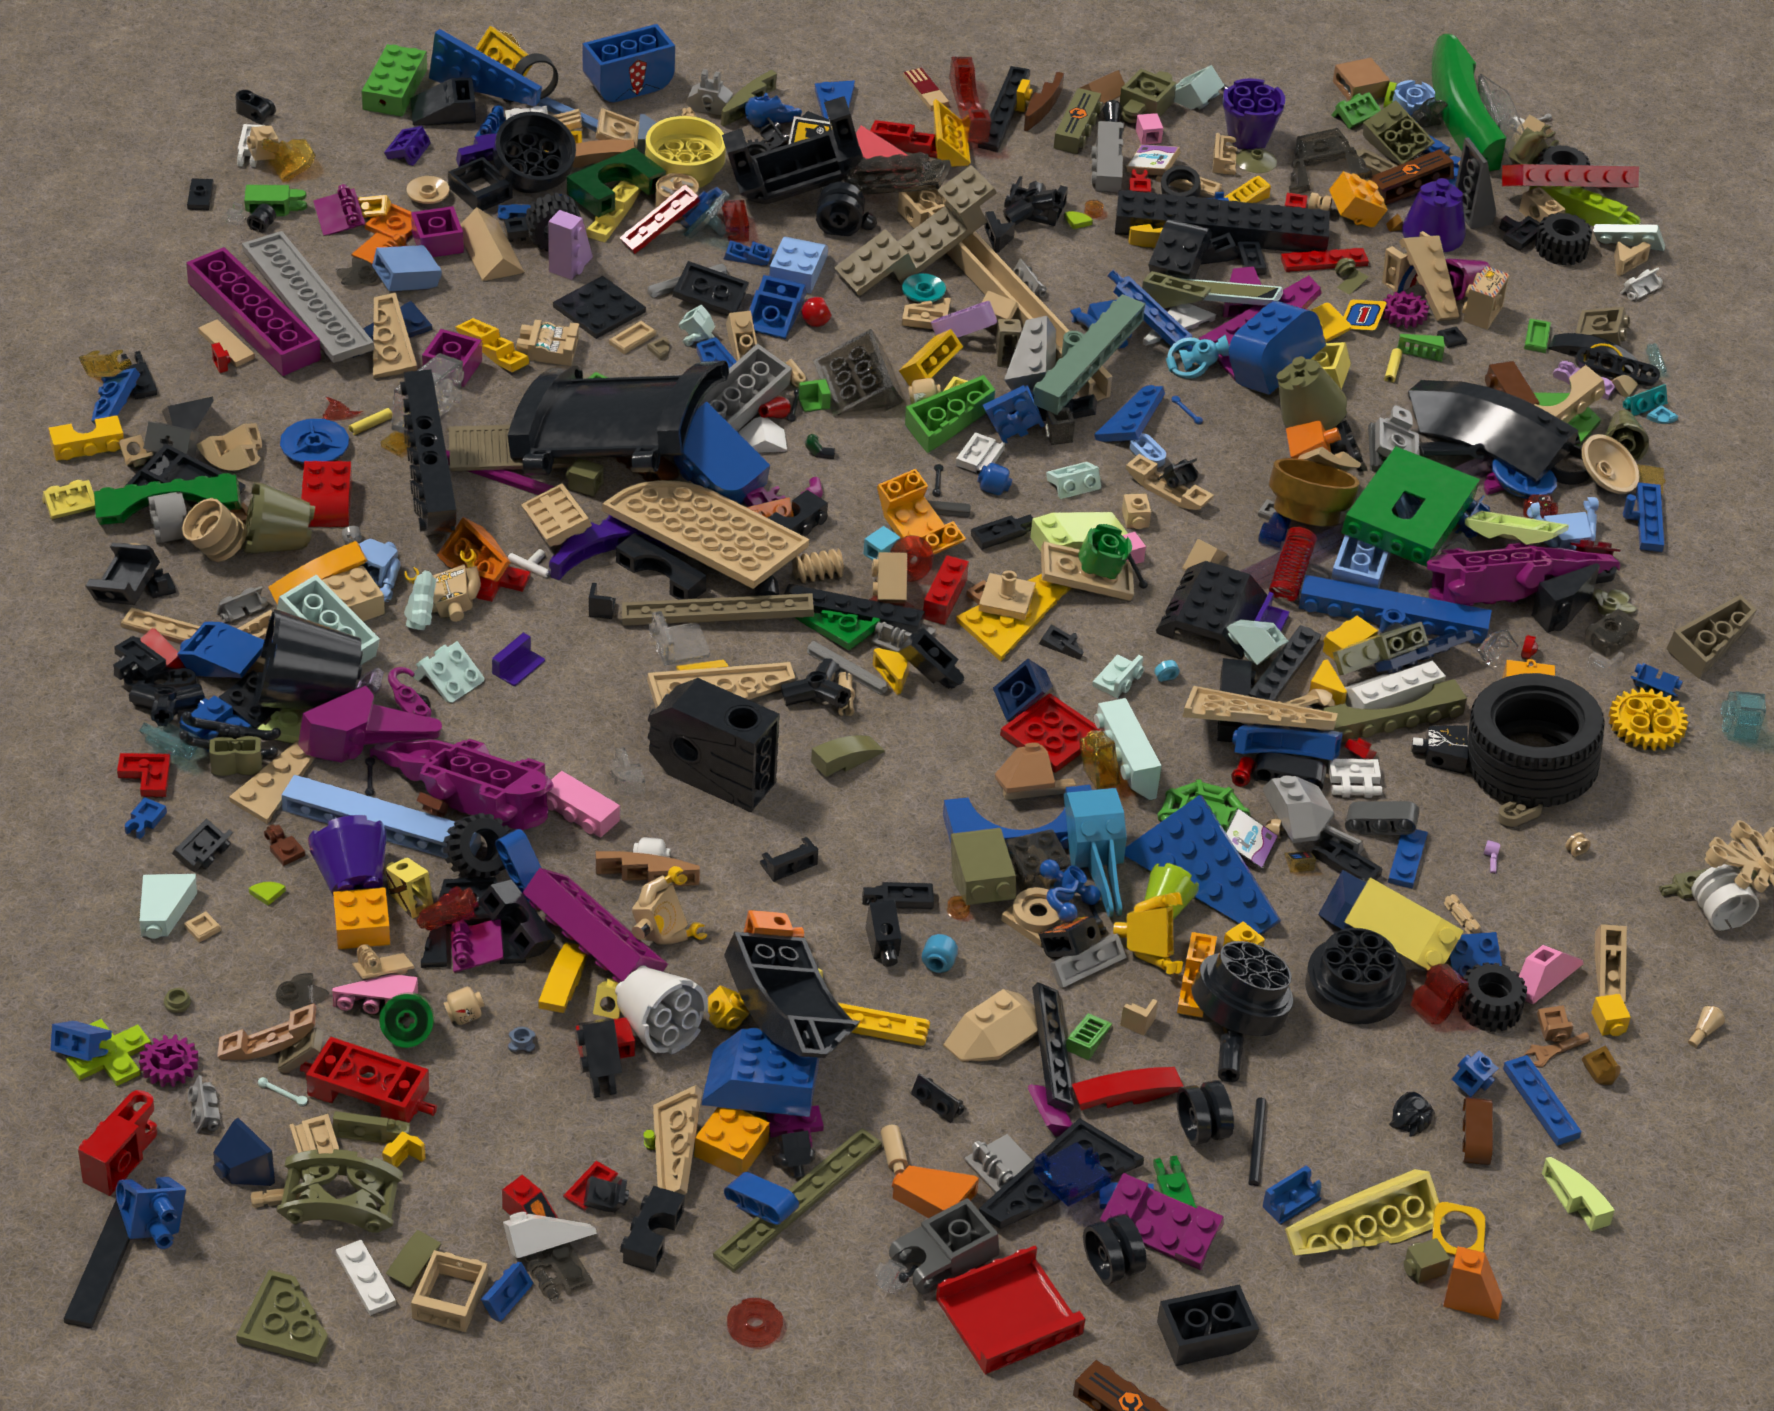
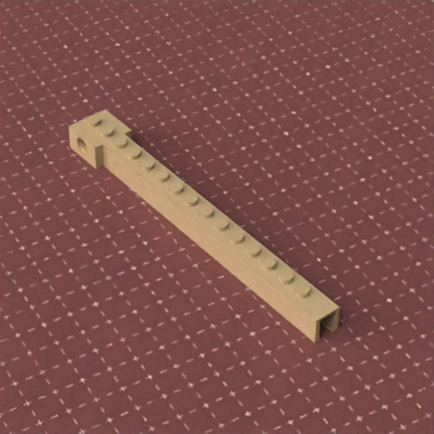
[898,179,1112,401]

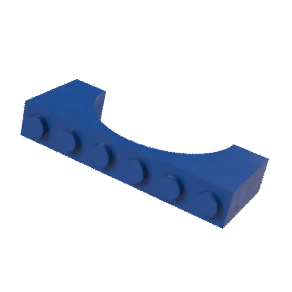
[943,785,1092,854]

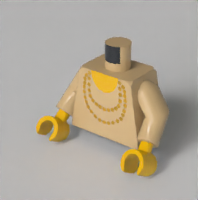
[632,866,707,945]

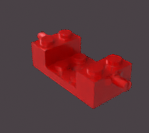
[300,1036,437,1123]

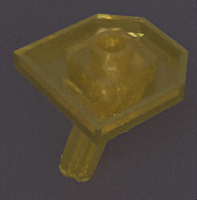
[261,137,316,182]

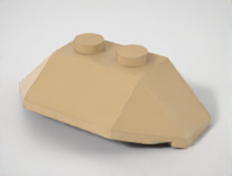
[943,989,1038,1062]

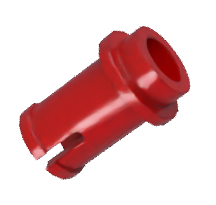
[1231,757,1255,787]

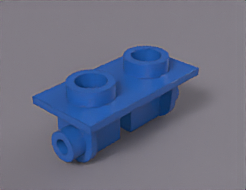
[1455,495,1490,538]
[1630,663,1683,697]

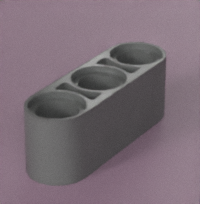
[1345,801,1420,835]

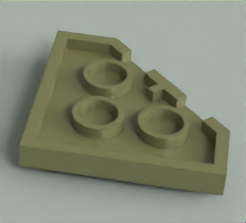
[236,1270,328,1364]

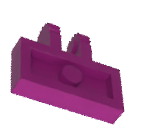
[766,1105,824,1148]

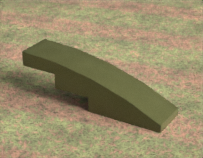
[721,70,777,127]

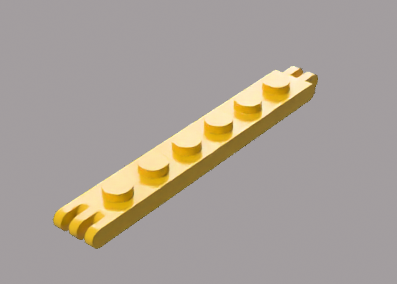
[738,993,930,1046]

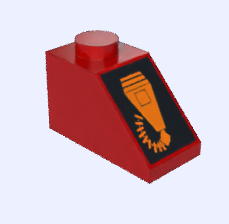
[502,1174,558,1218]

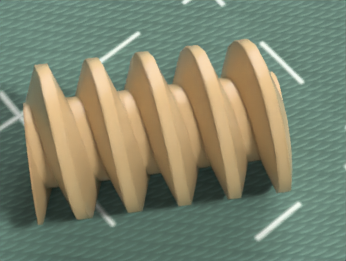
[792,548,844,584]

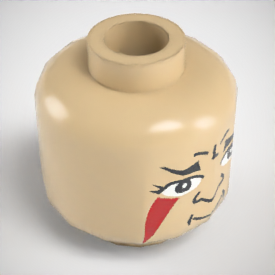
[444,986,485,1025]

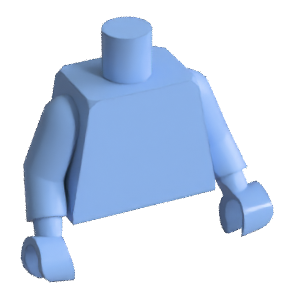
[1527,497,1599,551]
[359,539,401,602]

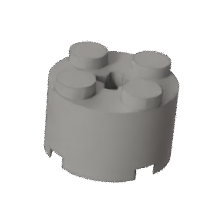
[148,492,187,543]

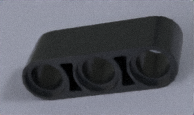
[1253,752,1326,791]

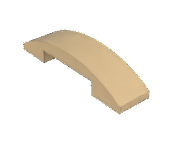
[1126,454,1214,510]

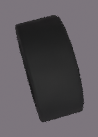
[1161,165,1201,198]

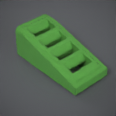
[1397,334,1445,362]
[1066,1013,1112,1060]

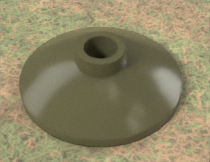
[1236,149,1277,173]

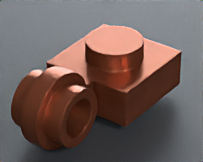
[416,792,449,818]
[264,824,305,866]

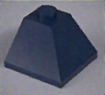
[993,659,1053,722]
[1318,870,1366,930]
[213,1118,275,1186]

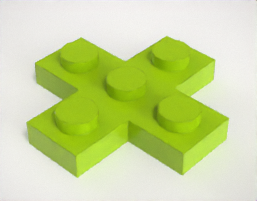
[66,1019,151,1086]

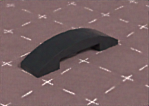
[1548,333,1638,374]

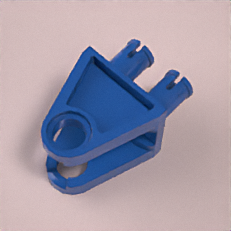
[116,1177,186,1249]

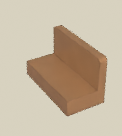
[1080,70,1125,104]

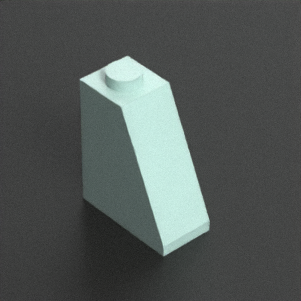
[139,874,197,939]

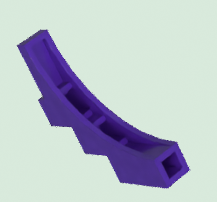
[549,515,687,580]

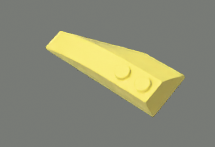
[1285,1169,1446,1255]

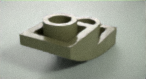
[386,1230,442,1289]

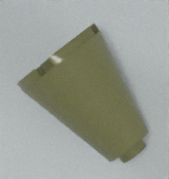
[1606,410,1649,461]

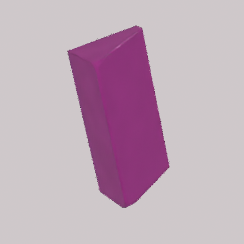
[1028,1084,1072,1137]

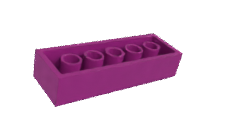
[523,868,668,983]

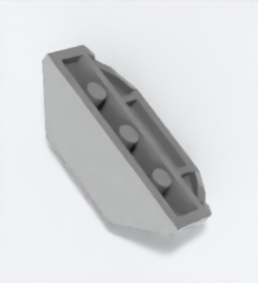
[1263,776,1334,843]

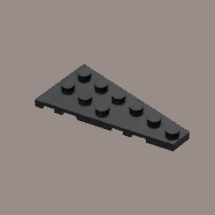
[979,1118,1144,1229]

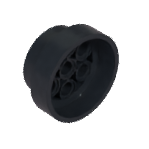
[493,112,576,193]
[1305,928,1406,1024]
[1191,941,1293,1036]

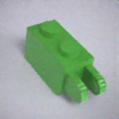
[244,185,307,216]

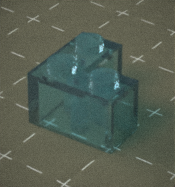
[1721,691,1766,743]

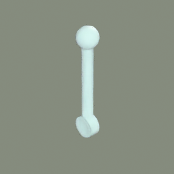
[258,1077,307,1106]

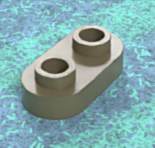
[1498,801,1543,827]

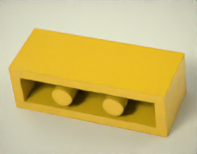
[899,329,963,386]

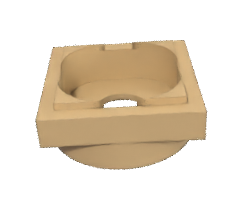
[1001,887,1063,947]

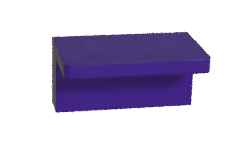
[1255,592,1290,631]
[492,632,545,686]

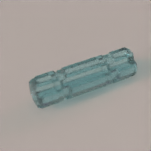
[1646,343,1667,377]

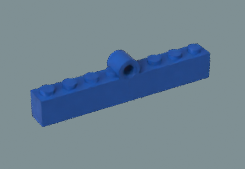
[1299,575,1492,644]

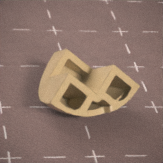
[196,423,262,470]

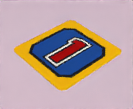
[1343,299,1387,330]

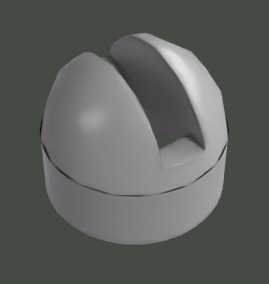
[342,526,362,544]

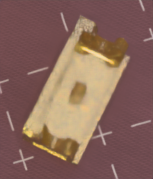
[78,350,132,377]

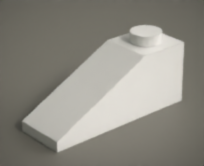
[503,1212,597,1258]

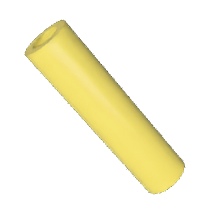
[1384,348,1403,383]
[348,408,393,435]

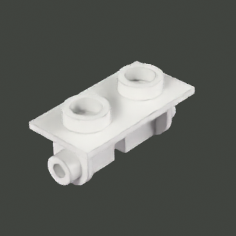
[1620,268,1663,301]

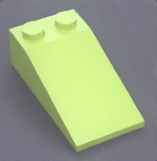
[1030,512,1128,551]

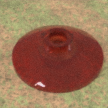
[890,535,934,582]

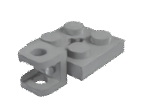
[1375,405,1419,457]

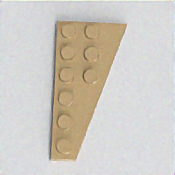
[647,662,795,708]
[1183,686,1338,731]

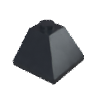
[162,396,214,430]

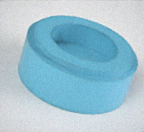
[1154,660,1180,682]

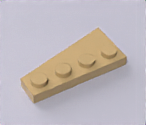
[1399,236,1459,321]
[373,293,417,379]
[229,741,316,825]
[653,1085,702,1195]

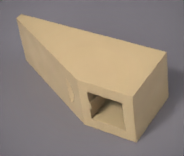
[726,311,757,361]

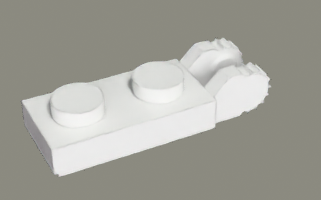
[237,124,265,167]

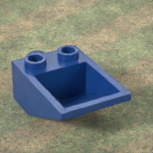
[177,622,264,678]

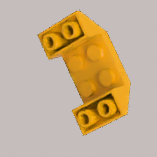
[877,469,966,558]

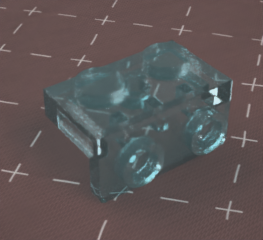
[139,722,200,760]

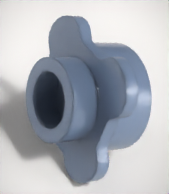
[508,1027,535,1052]

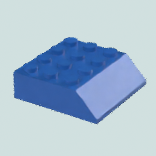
[701,1028,819,1117]

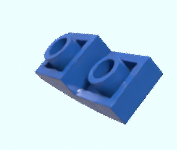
[724,240,773,265]

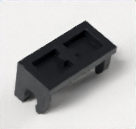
[760,837,818,882]

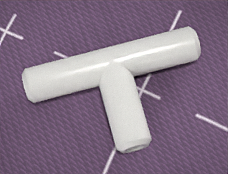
[508,549,551,578]

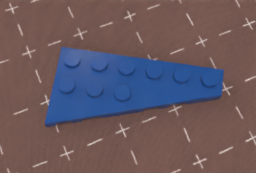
[429,29,542,106]

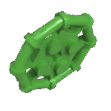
[1157,779,1251,833]

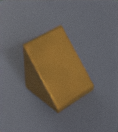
[1386,214,1403,232]

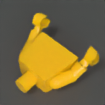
[1113,892,1183,974]

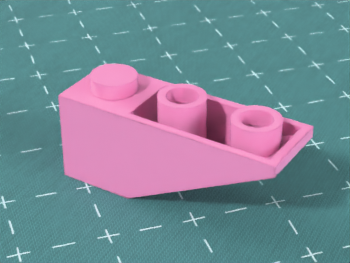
[332,974,418,1016]

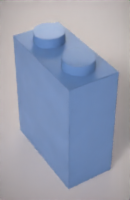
[372,245,442,291]

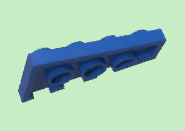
[1094,385,1165,442]

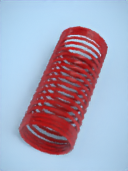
[1269,527,1317,601]

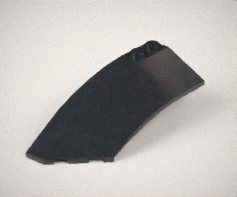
[1408,380,1578,482]

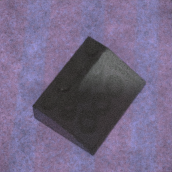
[813,329,904,418]

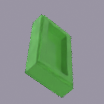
[1524,319,1551,353]

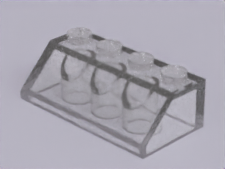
[1478,74,1525,155]

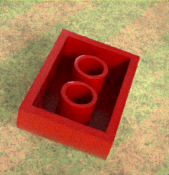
[301,461,352,527]

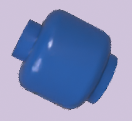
[977,462,1013,495]

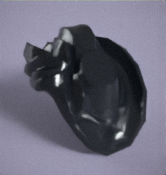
[1389,1091,1434,1137]

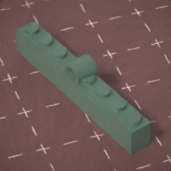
[1033,294,1145,414]

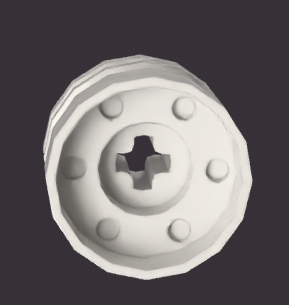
[1692,864,1759,931]

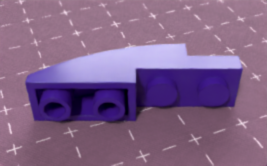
[456,134,528,167]

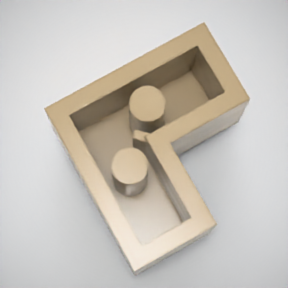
[872,552,907,604]

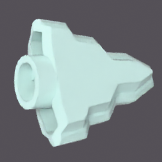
[404,570,436,630]

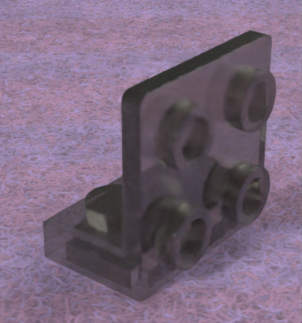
[1005,829,1071,892]

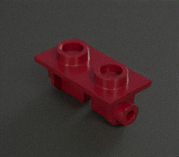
[1570,539,1621,557]

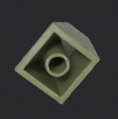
[951,828,1016,905]

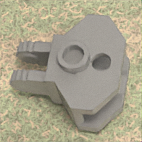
[687,69,733,115]

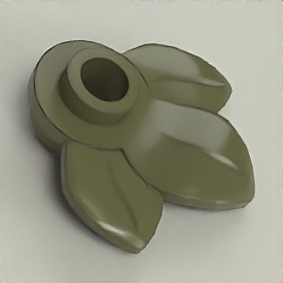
[1593,589,1637,617]

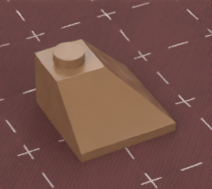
[995,743,1055,793]

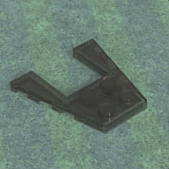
[1289,128,1373,194]

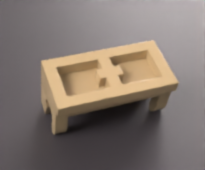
[1213,133,1237,175]

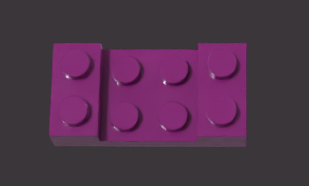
[1100,1173,1224,1270]

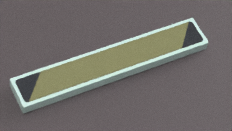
[1179,278,1283,306]

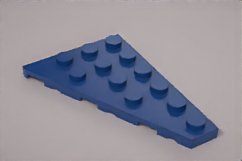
[1125,795,1281,935]

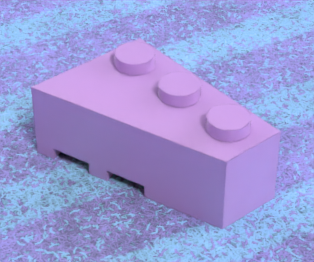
[548,210,593,280]

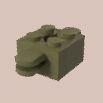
[1120,69,1177,123]

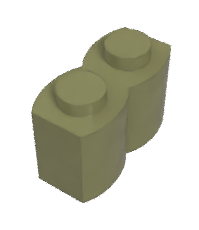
[209,736,262,776]

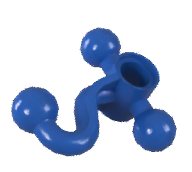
[1040,859,1101,923]

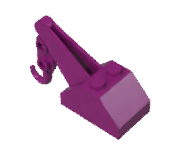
[298,667,442,763]

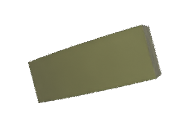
[811,735,885,777]

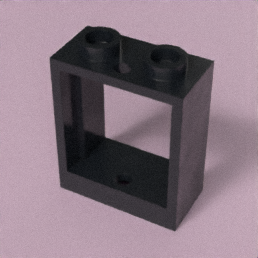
[448,157,513,211]

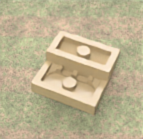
[1298,447,1361,472]

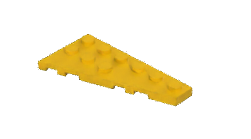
[956,573,1072,662]

